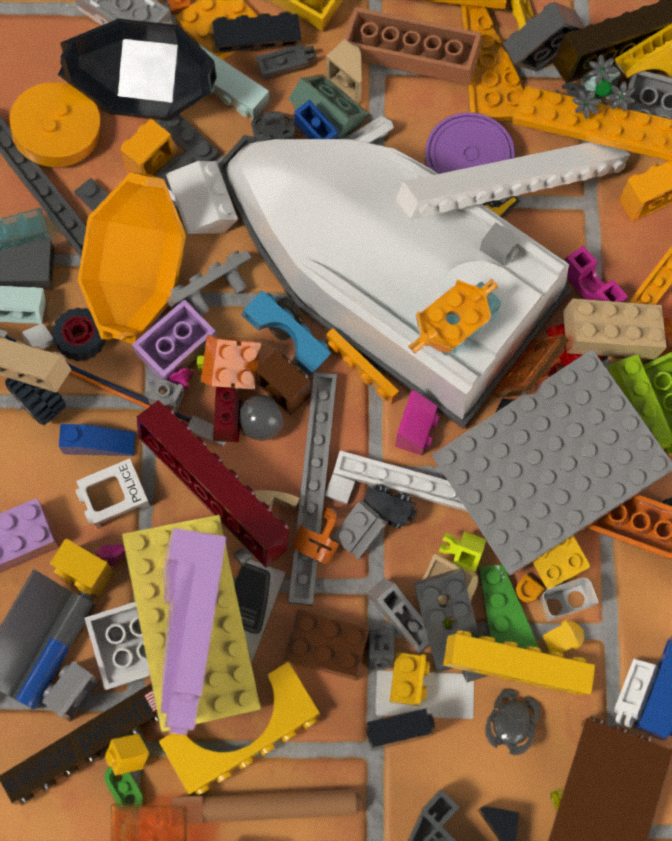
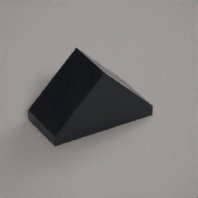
[477,806,519,841]

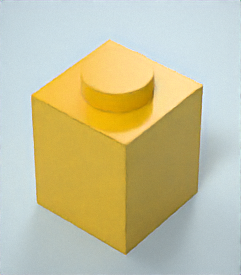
[105,734,149,776]

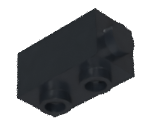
[363,483,418,529]

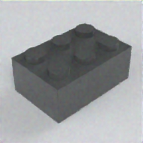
[503,2,584,71]

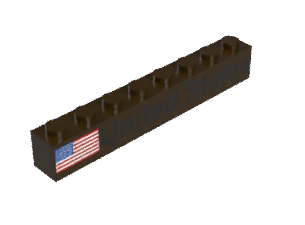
[0,684,159,806]

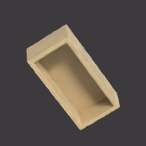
[563,299,666,359]

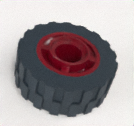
[52,307,105,361]

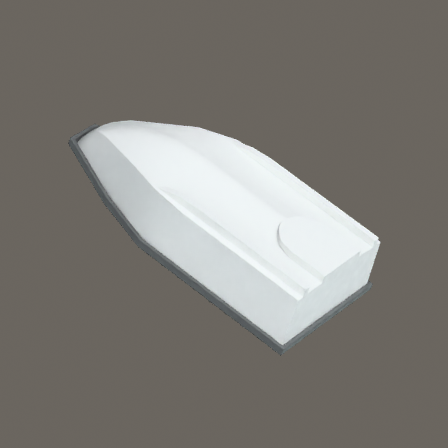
[218,135,572,429]

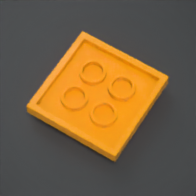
[175,0,257,60]

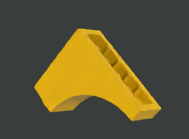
[615,24,672,78]

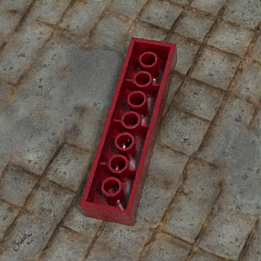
[136,400,289,568]

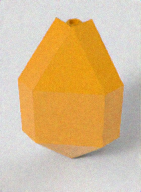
[78,172,186,344]

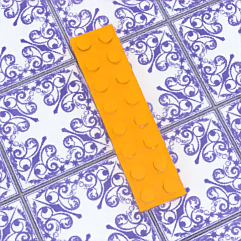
[513,86,672,161]

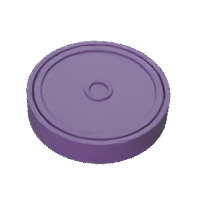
[424,113,515,174]

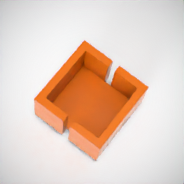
[201,335,261,389]

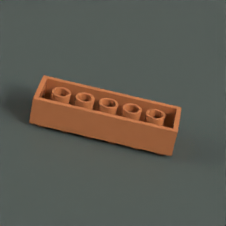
[344,7,482,85]

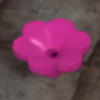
[167,368,194,390]
[96,544,126,566]

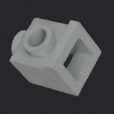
[146,377,185,413]

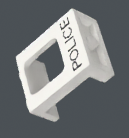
[75,458,150,529]

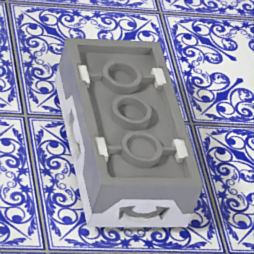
[76,0,172,25]

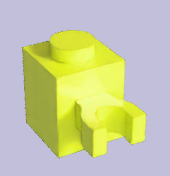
[438,531,486,572]

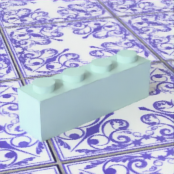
[199,45,270,120]
[0,286,46,324]

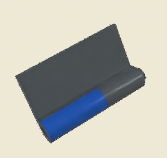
[0,569,95,710]

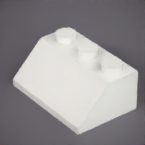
[166,161,238,234]

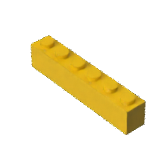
[443,631,595,696]

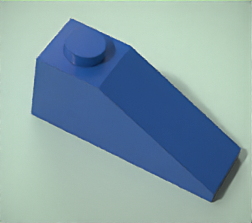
[59,424,135,456]

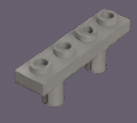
[166,250,251,316]

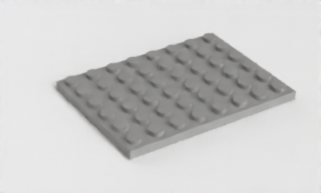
[432,349,672,576]

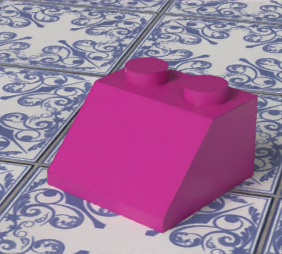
[395,390,440,455]

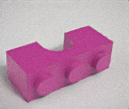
[564,246,628,302]

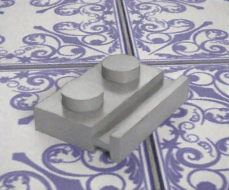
[332,500,388,559]

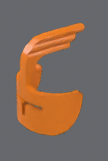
[293,506,339,565]

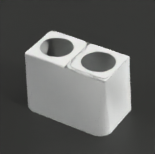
[539,578,599,622]

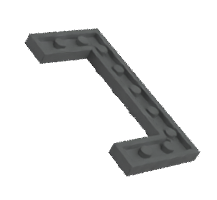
[74,114,219,212]

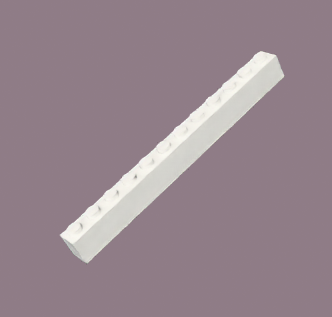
[396,142,630,219]

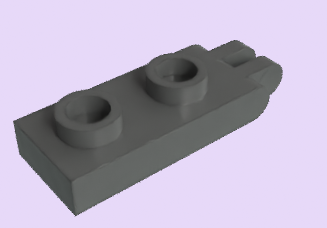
[256,44,317,79]

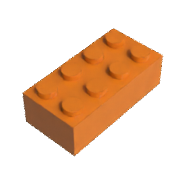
[586,494,672,561]

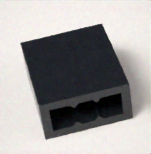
[365,708,435,751]

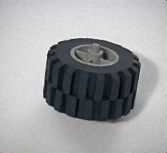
[5,378,66,426]

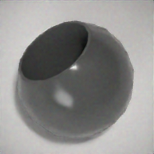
[238,394,284,441]

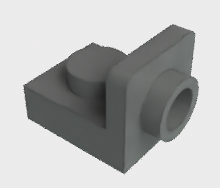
[369,629,394,669]

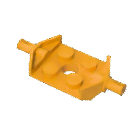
[408,279,498,354]

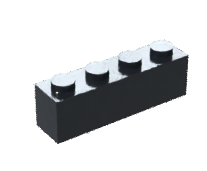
[209,12,302,53]

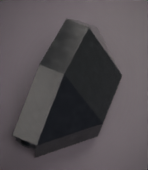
[57,18,217,121]

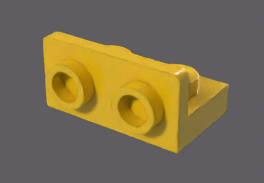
[389,652,430,707]

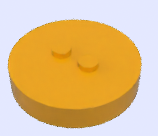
[10,82,100,167]

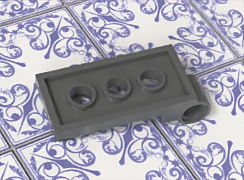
[413,568,487,683]

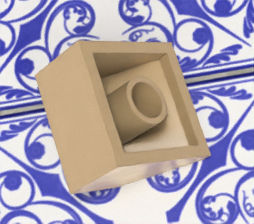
[326,39,362,105]

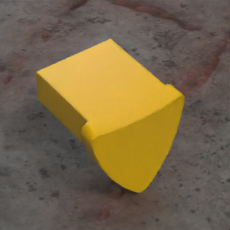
[542,620,584,653]

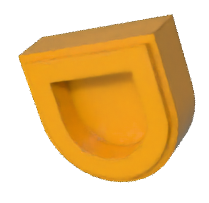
[515,574,545,604]

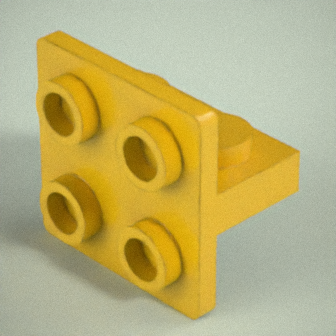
[533,535,590,589]

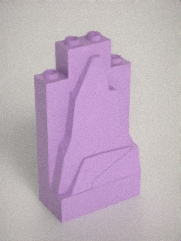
[161,528,226,735]

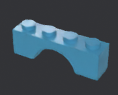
[241,291,331,377]

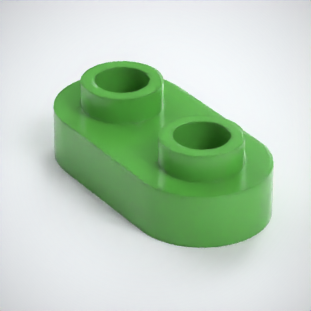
[104,766,143,812]

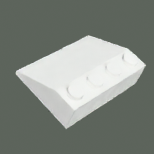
[85,602,150,690]

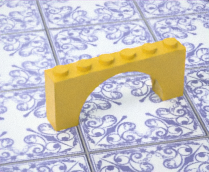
[159,662,320,796]

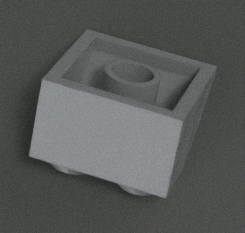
[42,661,100,722]

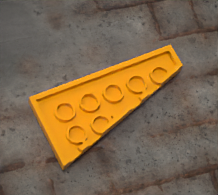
[461,5,524,121]

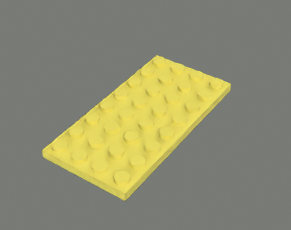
[122,515,260,732]

